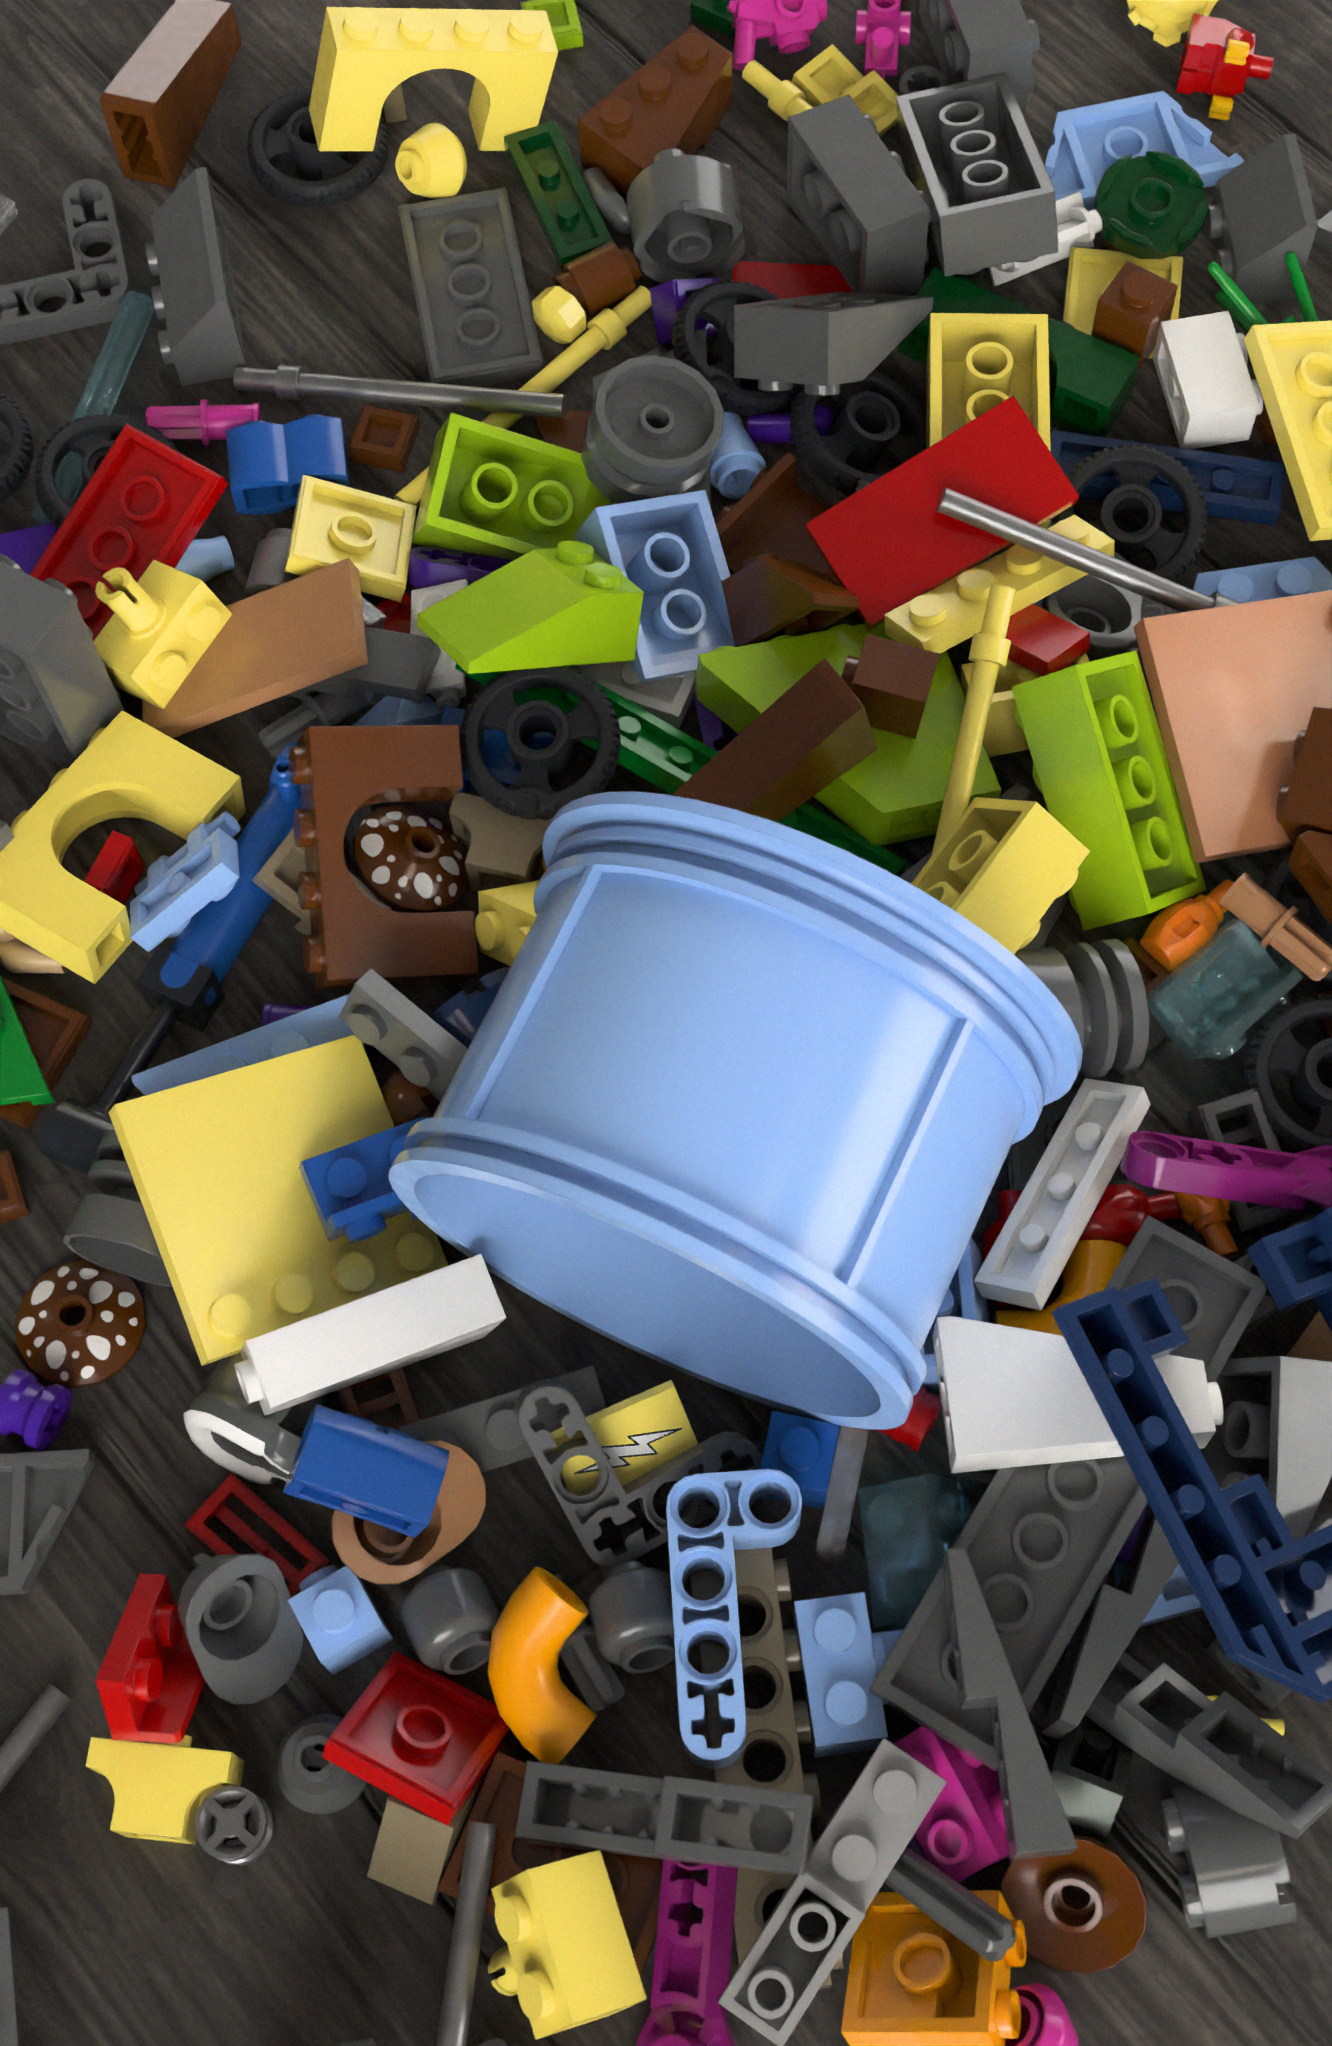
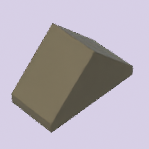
[367,1766,491,1906]

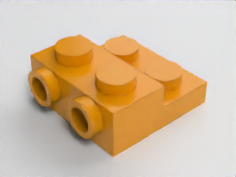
[841,1890,1027,2046]

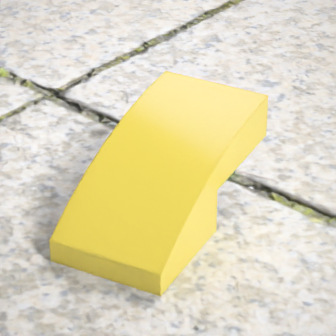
[792,44,899,137]

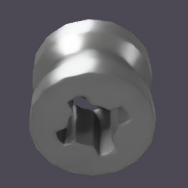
[194,1785,276,1866]

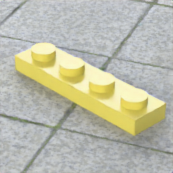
[884,514,1115,654]

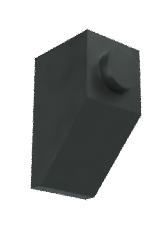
[1047,1715,1134,1844]

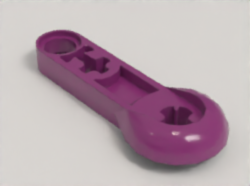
[1120,1131,1332,1211]
[636,1859,738,2046]

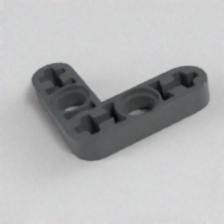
[0,179,134,345]
[515,1380,762,1567]

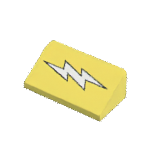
[550,1380,698,1491]

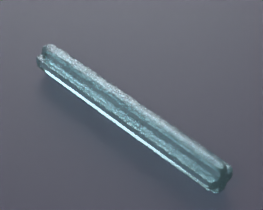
[31,290,155,526]

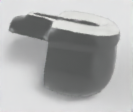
[184,1352,326,1485]

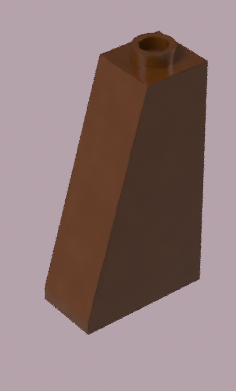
[99,0,241,188]
[672,658,878,823]

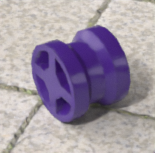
[0,1368,72,1452]

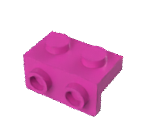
[893,1726,1009,1883]

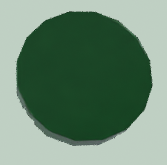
[1094,151,1208,259]

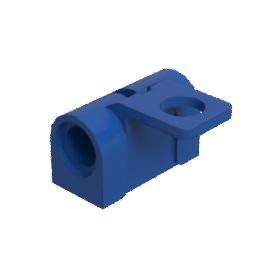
[283,1404,449,1538]

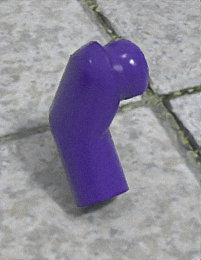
[747,404,835,444]

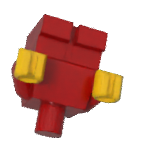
[1176,13,1274,121]

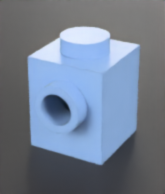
[287,1565,394,1675]

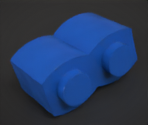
[226,414,350,515]

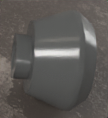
[275,1714,367,1814]

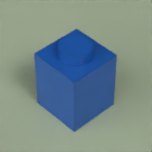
[760,1411,840,1510]

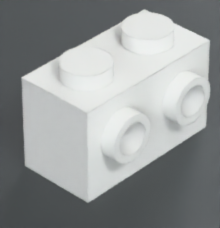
[1153,311,1263,450]

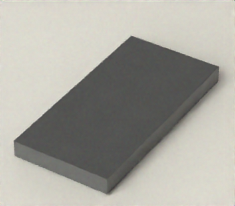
[398,187,544,387]

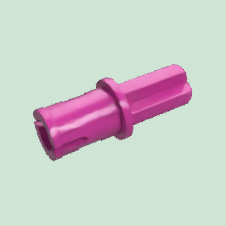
[145,399,261,446]

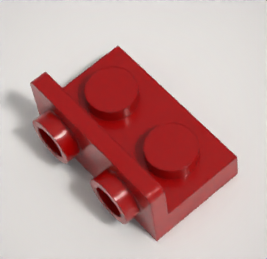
[95,1573,205,1743]

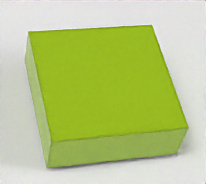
[520,0,584,51]

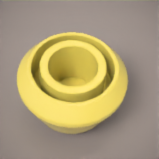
[395,123,467,200]

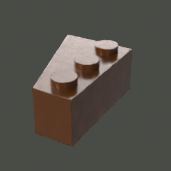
[577,25,733,200]

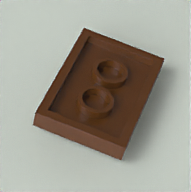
[438,1751,663,1978]

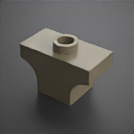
[449,792,552,892]

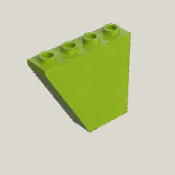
[694,621,1001,846]

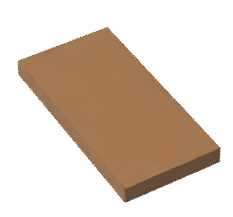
[142,558,368,738]

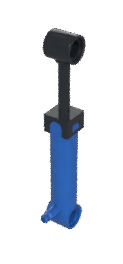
[40,741,302,1176]

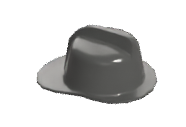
[1047,551,1142,661]
[177,1553,304,1704]

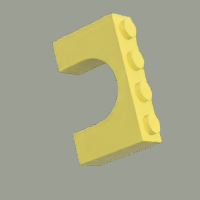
[309,7,558,151]
[0,711,246,984]

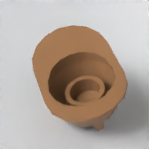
[331,1441,486,1584]

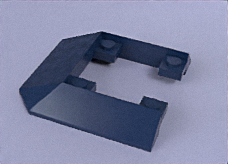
[1051,1207,1332,1703]

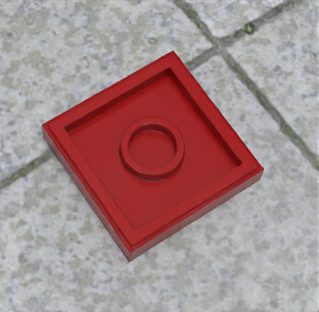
[322,1651,512,1826]

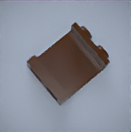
[714,452,841,632]

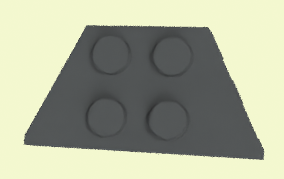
[0,1449,95,1595]

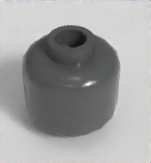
[588,1562,675,1673]
[401,1565,500,1675]

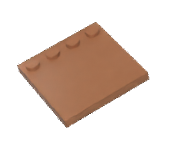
[1133,590,1332,864]

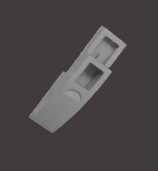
[718,1737,947,2046]

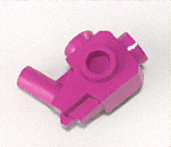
[727,0,827,71]
[855,0,911,80]

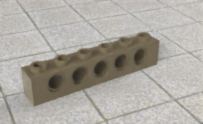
[690,1548,844,1989]

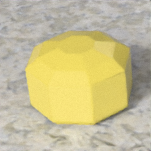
[532,286,587,344]

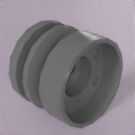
[1014,939,1149,1078]
[62,1130,173,1288]

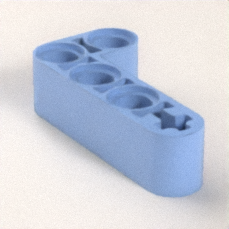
[666,1469,802,1770]

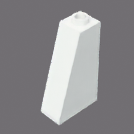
[234,1254,506,1416]
[932,1316,1223,1473]

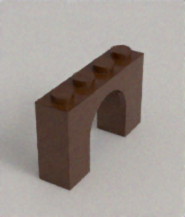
[289,725,479,990]

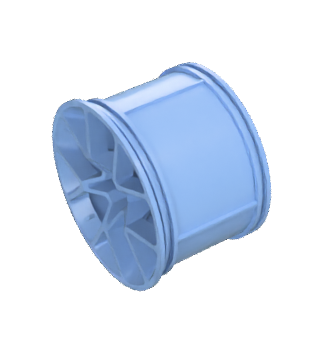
[388,792,1083,1430]

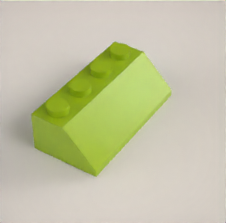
[1011,650,1207,931]

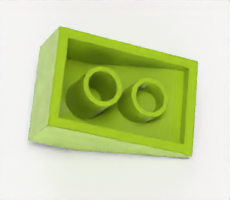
[412,412,611,560]
[417,541,644,674]

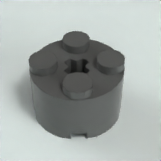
[627,148,745,283]
[1160,1784,1297,1939]

